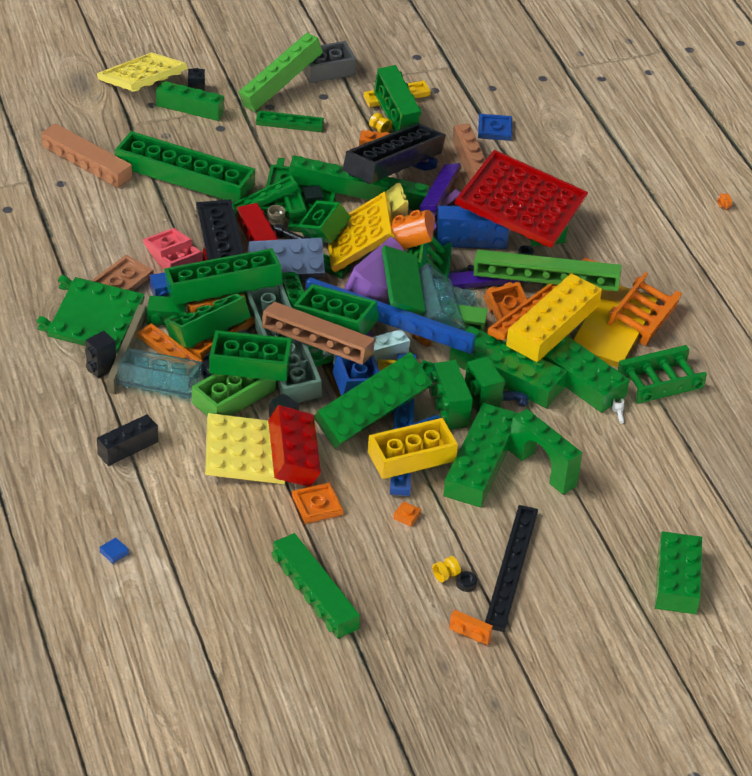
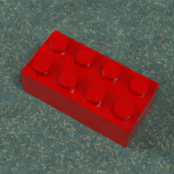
[268,405,321,487]

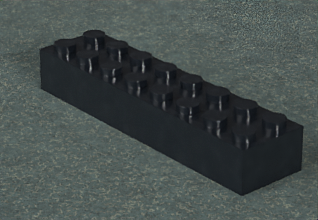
[342,123,446,184]

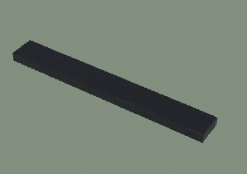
[485,505,538,632]

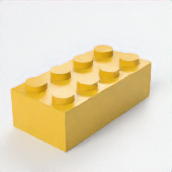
[368,418,458,479]

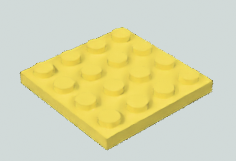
[97,52,187,92]
[205,413,285,484]

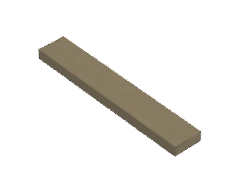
[107,304,146,394]

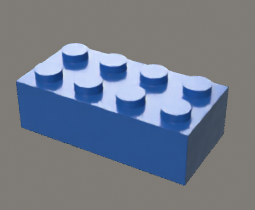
[436,206,509,249]

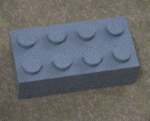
[248,238,325,280]

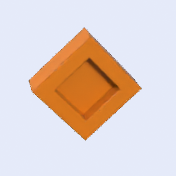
[393,501,421,527]

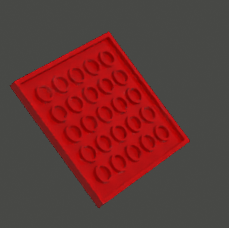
[455,150,588,248]

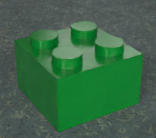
[297,201,351,243]
[465,356,505,412]

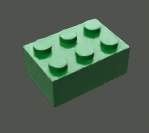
[429,360,473,430]

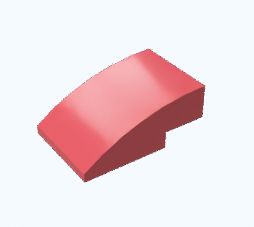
[143,228,203,269]

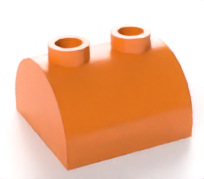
[391,210,435,250]

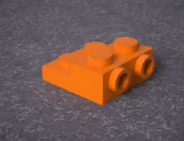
[483,282,527,321]

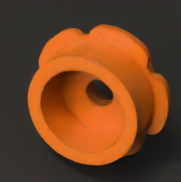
[717,193,732,210]

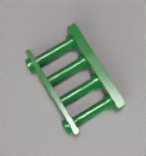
[409,236,452,298]
[617,345,707,404]

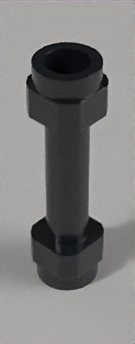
[273,224,311,239]

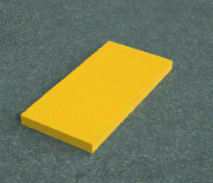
[573,285,658,368]

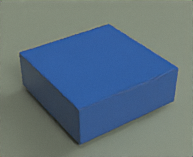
[99,537,129,564]

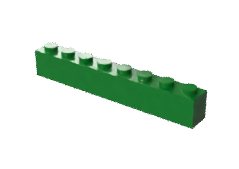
[288,155,429,212]

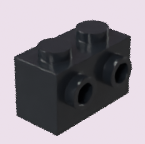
[85,331,116,378]

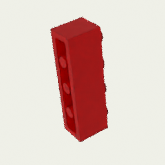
[237,203,278,242]

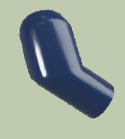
[502,391,529,407]

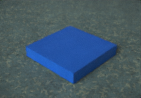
[478,114,512,141]

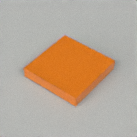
[292,482,344,524]

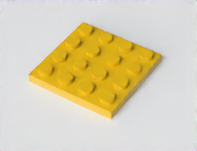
[328,191,395,272]

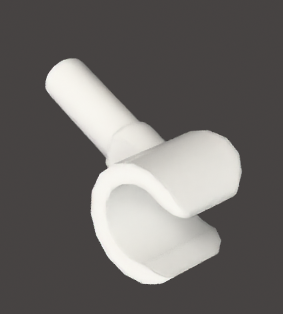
[612,399,624,424]

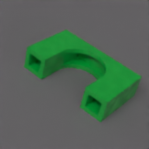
[508,409,583,495]

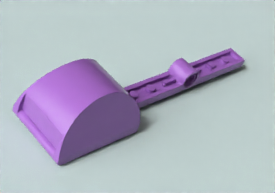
[344,189,460,305]

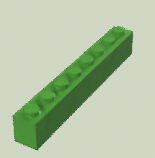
[474,250,622,291]

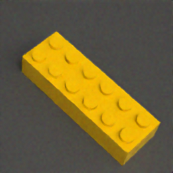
[506,273,602,362]

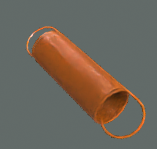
[410,333,434,347]

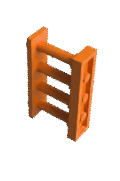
[608,272,682,346]

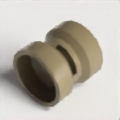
[268,205,285,229]

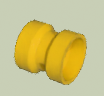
[369,112,393,132]
[432,556,461,583]

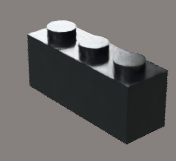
[97,414,158,466]

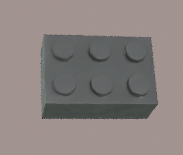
[302,41,357,83]

